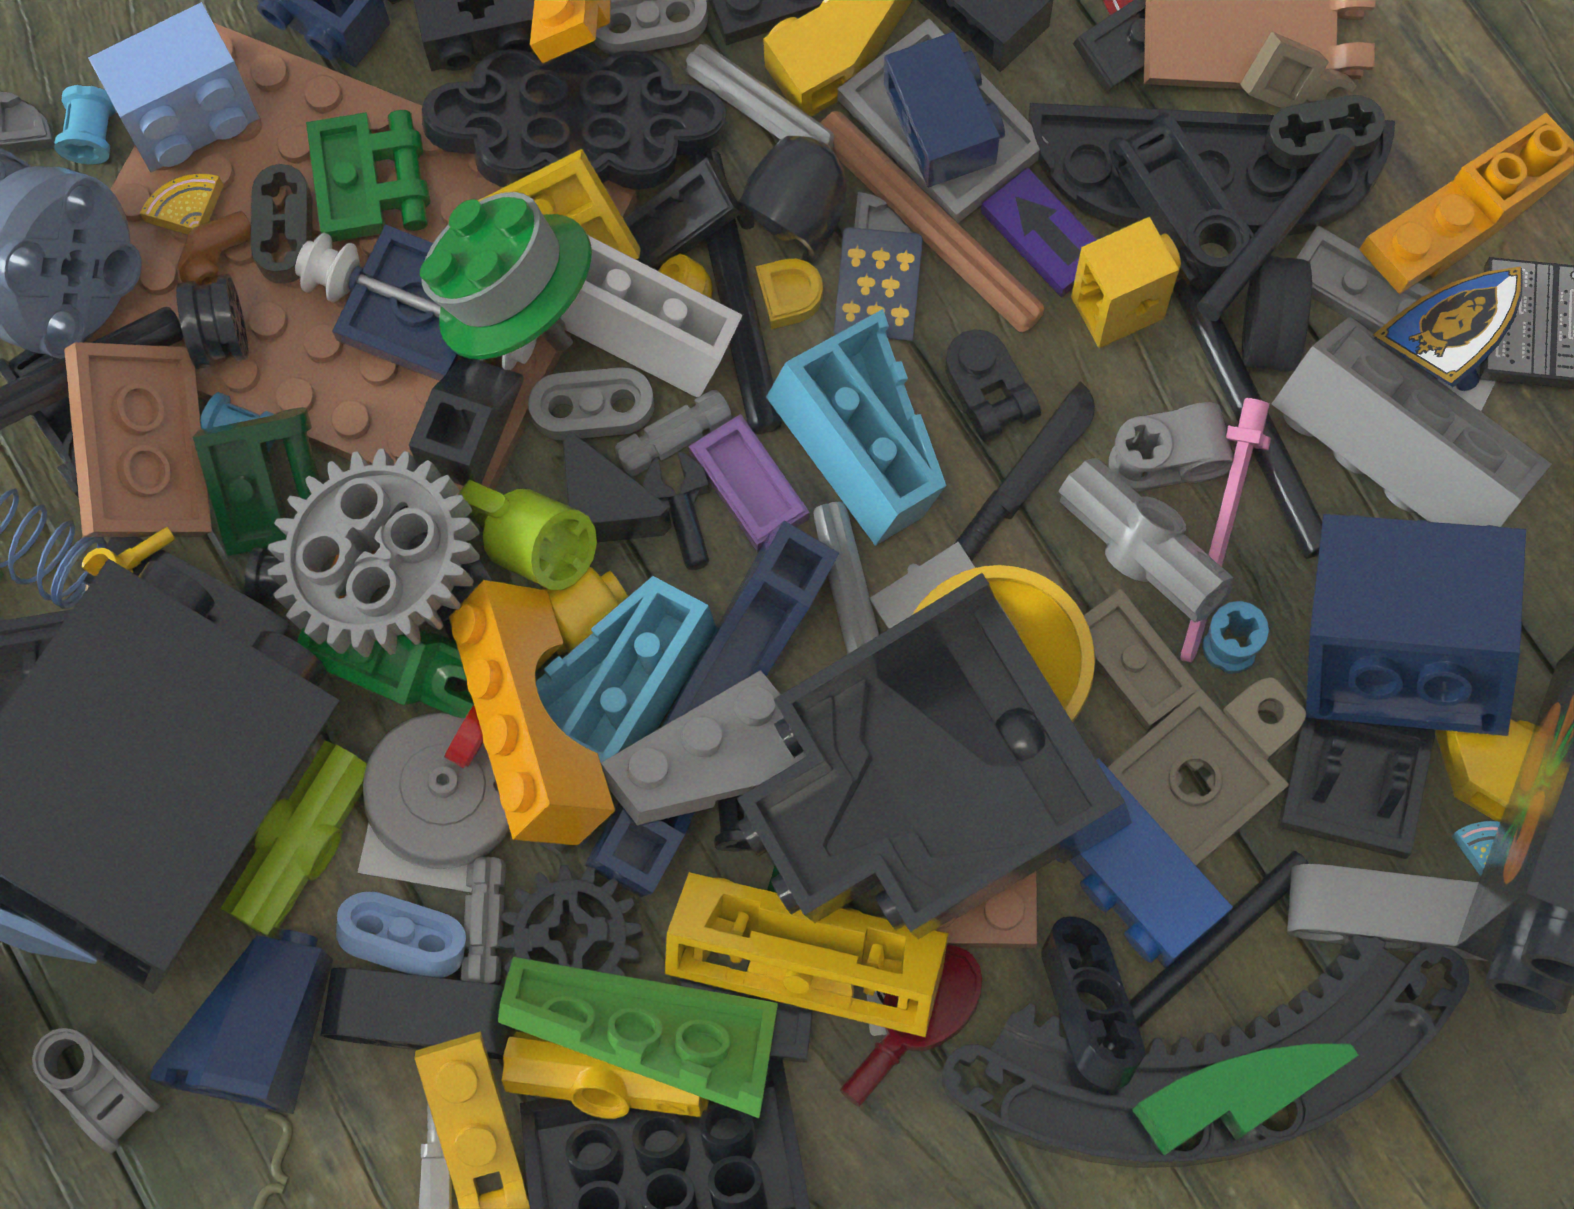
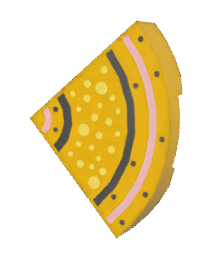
[140,174,224,235]

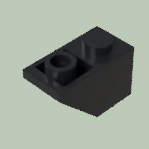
[409,357,524,486]

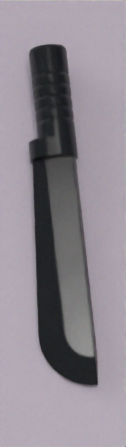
[953,381,1095,562]

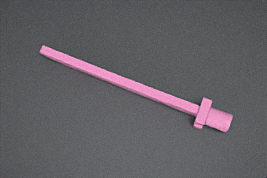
[1180,398,1271,662]

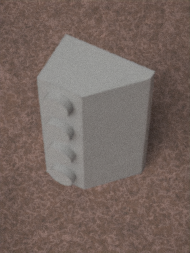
[1272,316,1552,527]

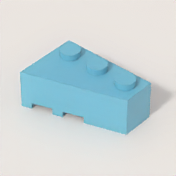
[766,309,946,546]
[536,576,717,763]

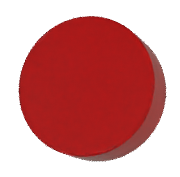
[444,705,484,769]

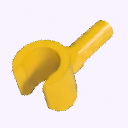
[82,527,176,576]

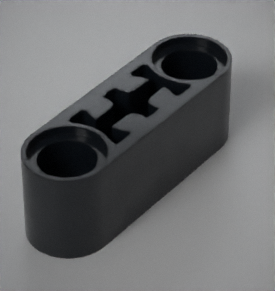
[320,967,516,1059]

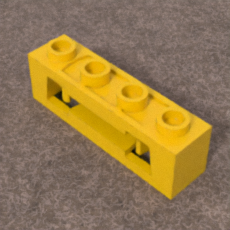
[665,872,949,1037]

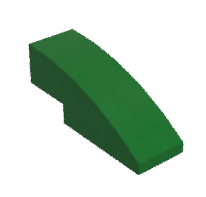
[1132,1044,1359,1156]

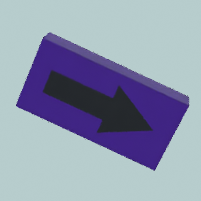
[981,168,1097,298]

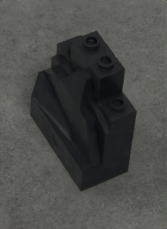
[737,573,1132,939]

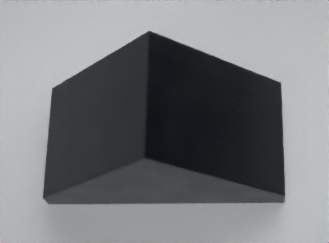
[563,432,672,543]

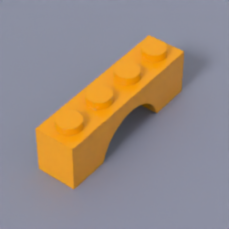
[449,580,615,845]

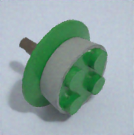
[420,192,592,359]

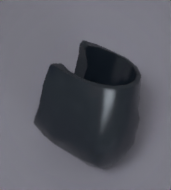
[736,136,847,264]

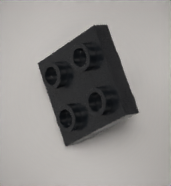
[1277,701,1436,859]

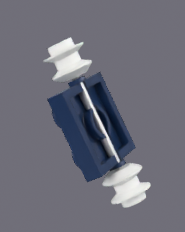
[295,224,537,381]

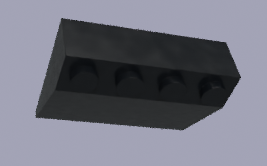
[520,1058,810,1209]

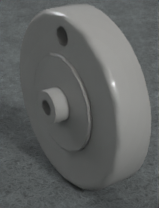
[363,712,510,869]

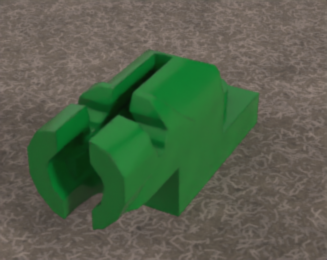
[297,627,474,718]

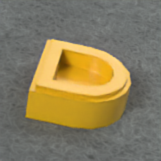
[755,258,823,329]

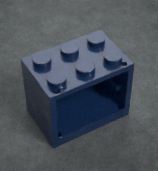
[1306,514,1526,736]

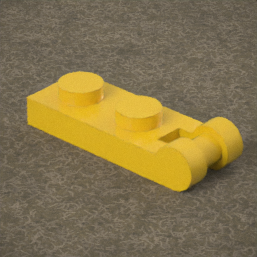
[414,1031,530,1209]

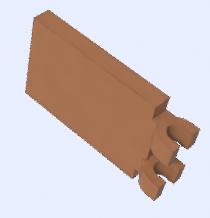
[1144,0,1376,89]

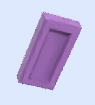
[689,414,810,552]

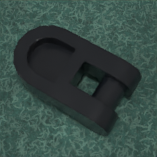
[945,329,1041,442]

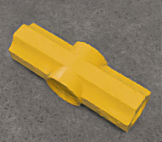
[502,1031,709,1119]

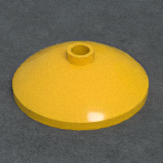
[912,565,1095,722]

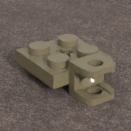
[1107,678,1306,867]

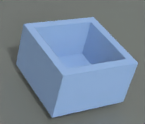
[88,2,260,173]

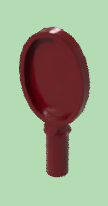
[840,945,982,1107]

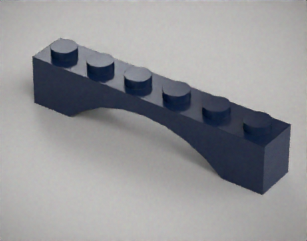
[584,520,839,898]

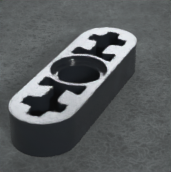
[1041,916,1145,1089]

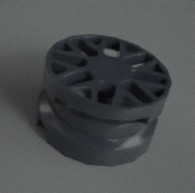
[176,274,249,369]

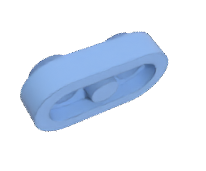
[336,892,466,978]

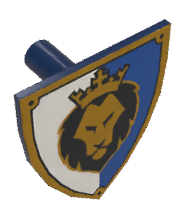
[1373,266,1523,391]

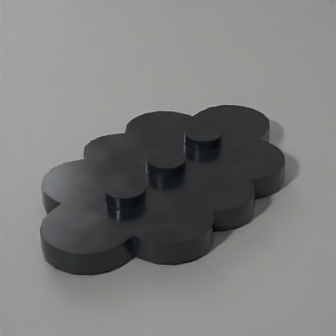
[422,48,727,190]

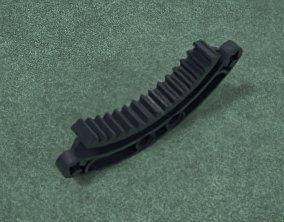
[942,935,1470,1168]

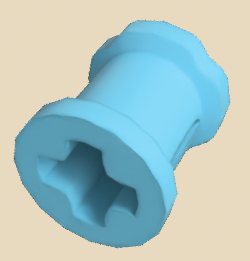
[54,85,116,164]

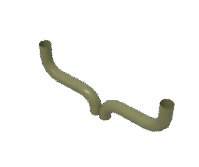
[253,1109,292,1209]

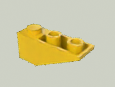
[763,0,912,116]

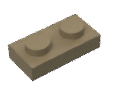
[1084,589,1200,731]

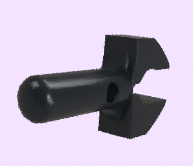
[643,452,710,570]

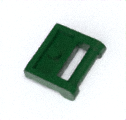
[192,407,320,556]

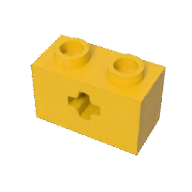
[1071,217,1181,348]

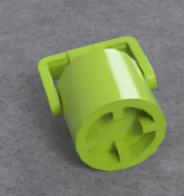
[458,480,597,590]

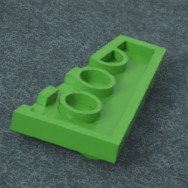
[498,957,778,1118]

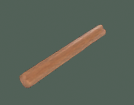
[820,111,1044,333]

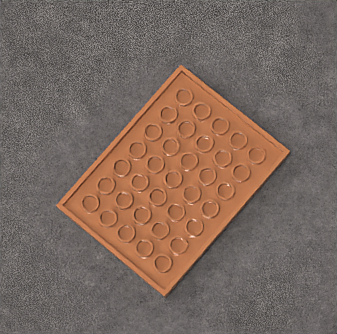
[83,23,637,495]

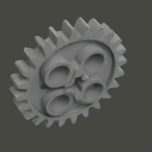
[268,448,480,657]

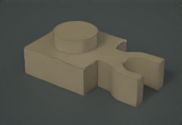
[1240,31,1357,109]

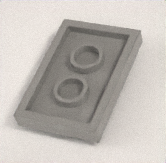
[838,19,1048,223]

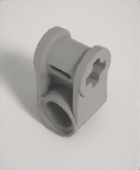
[1108,402,1234,491]
[32,1028,161,1154]

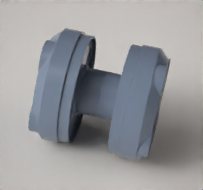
[0,148,142,359]

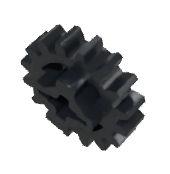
[498,865,644,976]

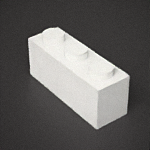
[560,235,742,398]

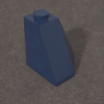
[150,929,333,1114]

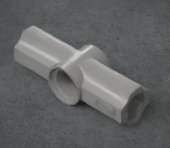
[1058,458,1234,622]

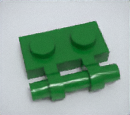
[306,110,431,242]

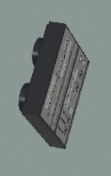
[1480,257,1574,389]

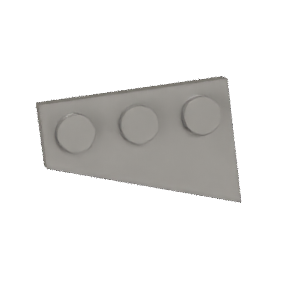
[601,670,806,825]

